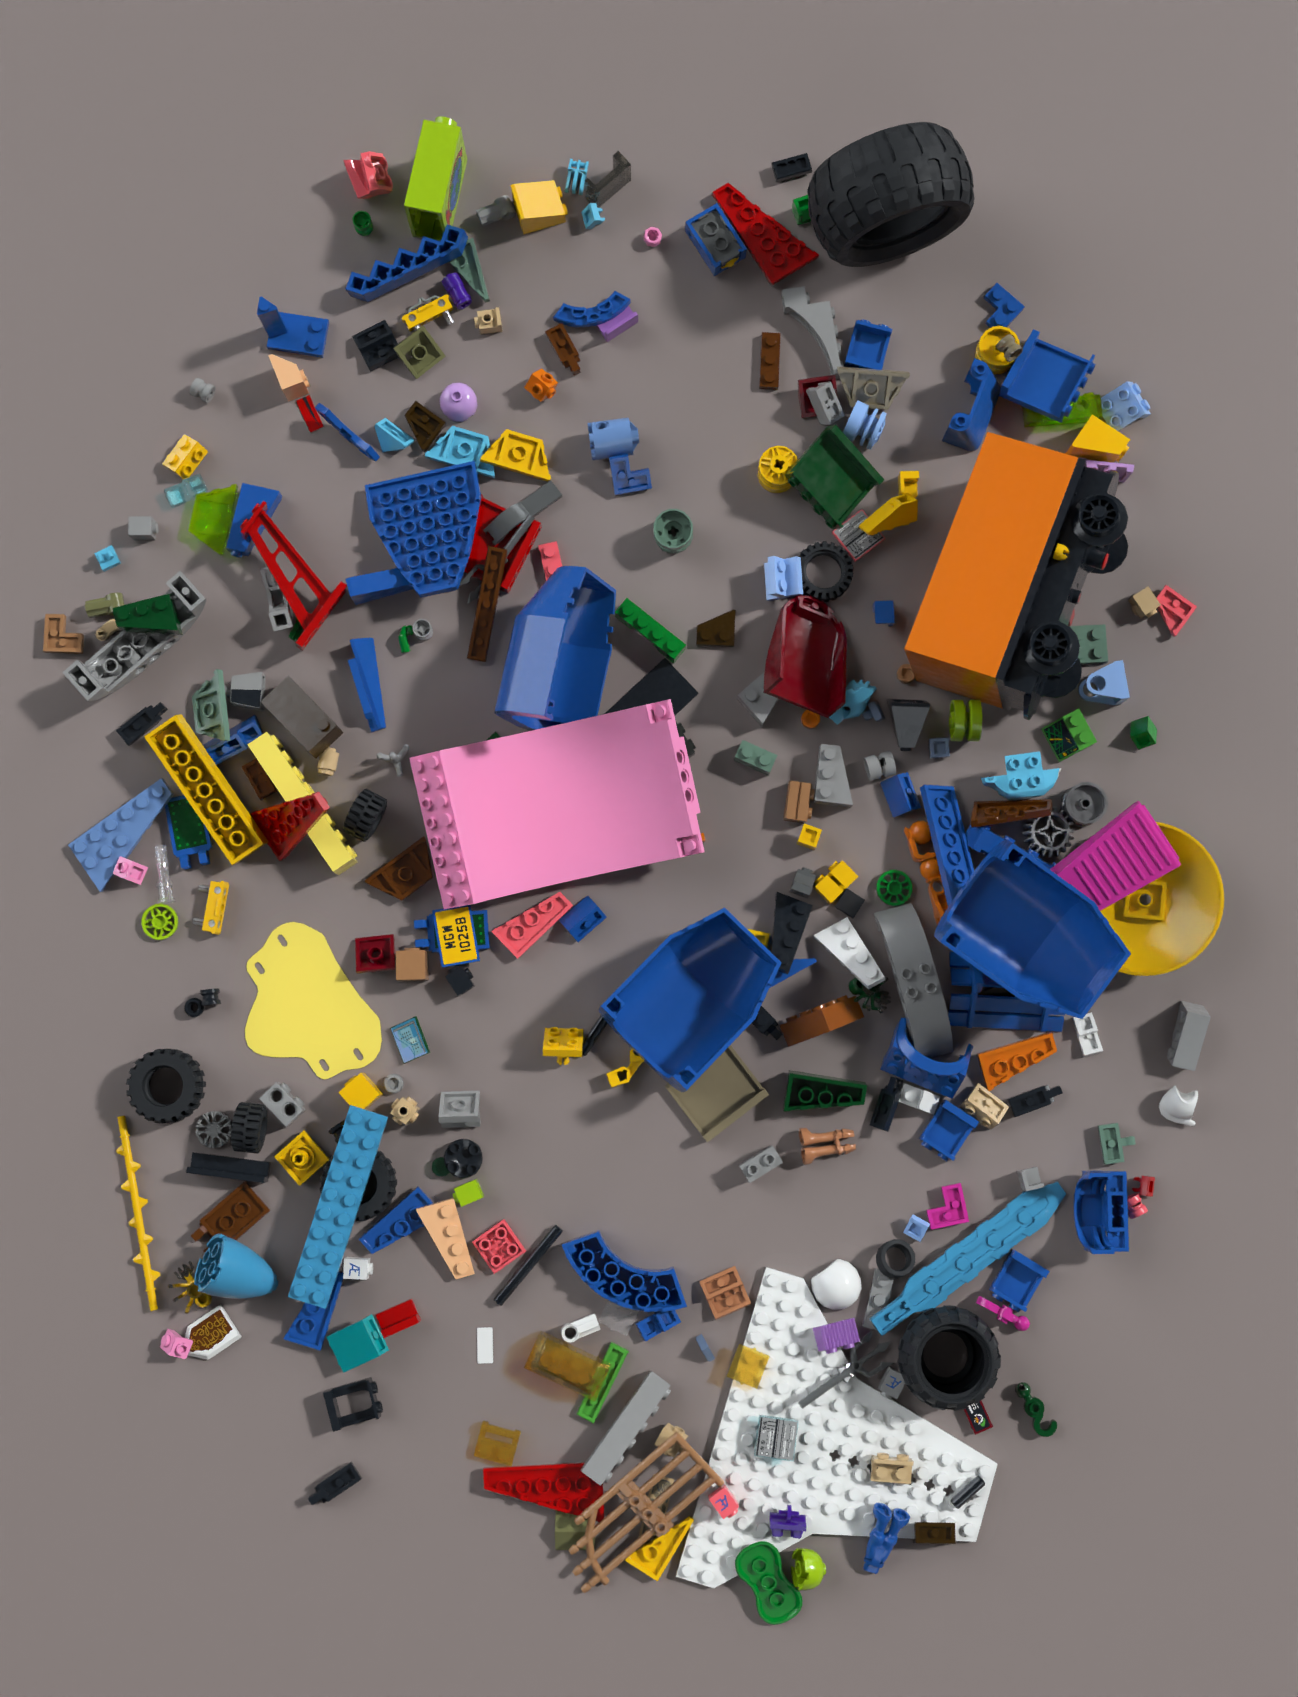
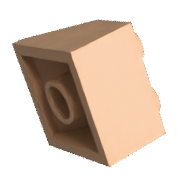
[268,354,310,402]

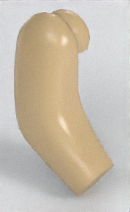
[95,619,120,641]

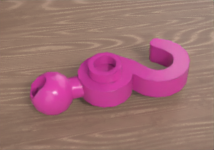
[976,1296,1030,1331]

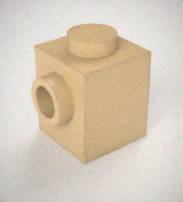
[1128,586,1161,619]

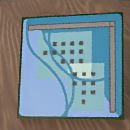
[390,1016,430,1064]

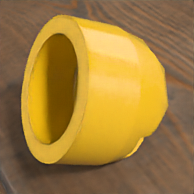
[1053,543,1069,561]

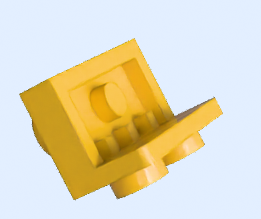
[162,434,208,481]

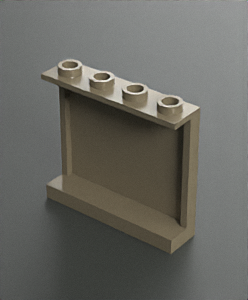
[665,1045,769,1143]

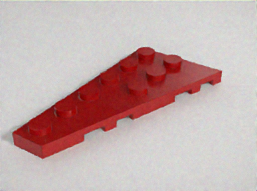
[712,183,819,286]

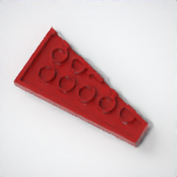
[250,792,330,861]
[483,1462,605,1522]

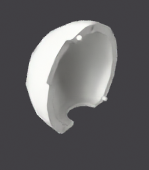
[811,1259,861,1310]

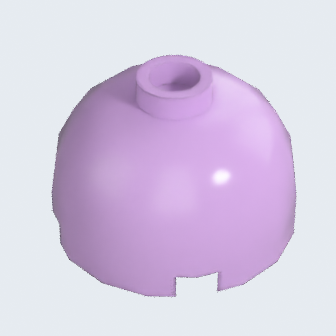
[440,382,478,422]

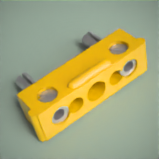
[193,881,229,935]

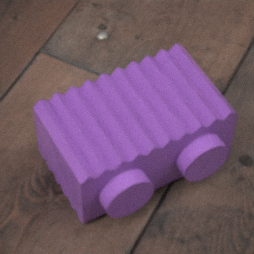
[813,1318,860,1354]

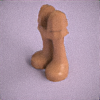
[799,1128,856,1165]

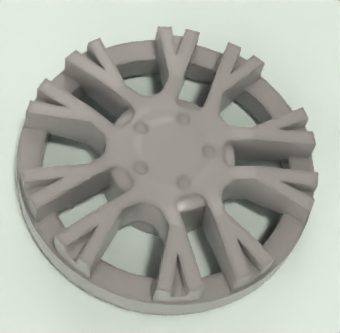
[196,1111,232,1148]

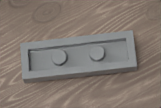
[862,1268,894,1330]

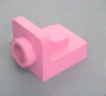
[113,856,148,885]

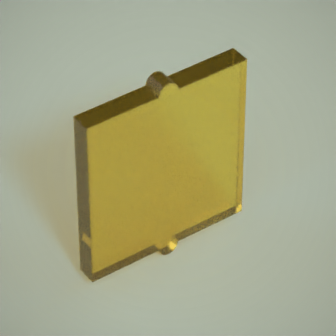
[727,1343,769,1389]

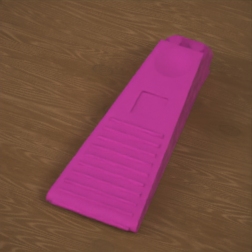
[1050,801,1181,911]

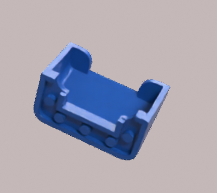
[942,358,1001,451]

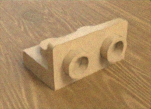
[960,1083,1009,1130]
[870,1453,914,1484]

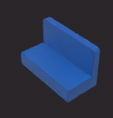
[880,772,921,817]
[559,896,607,942]

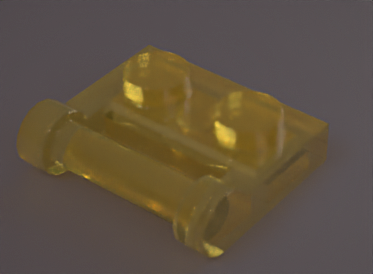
[474,1421,521,1466]

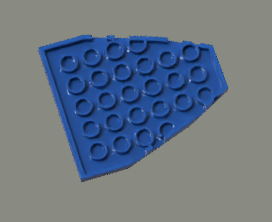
[365,461,481,598]

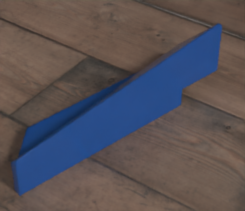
[348,638,386,732]
[203,715,264,765]

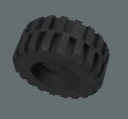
[126,1049,206,1124]
[320,1151,397,1222]

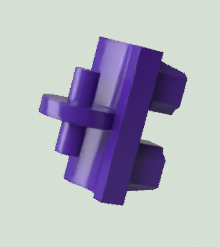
[769,1505,807,1539]

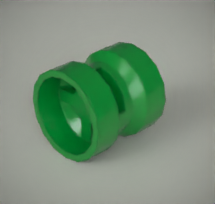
[352,211,373,236]

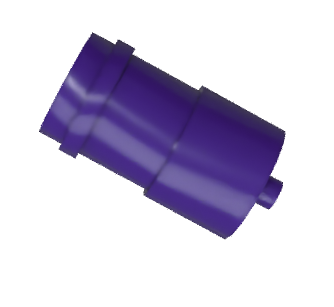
[441,273,472,310]

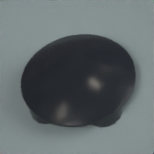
[444,1139,483,1178]

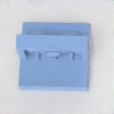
[764,556,803,601]

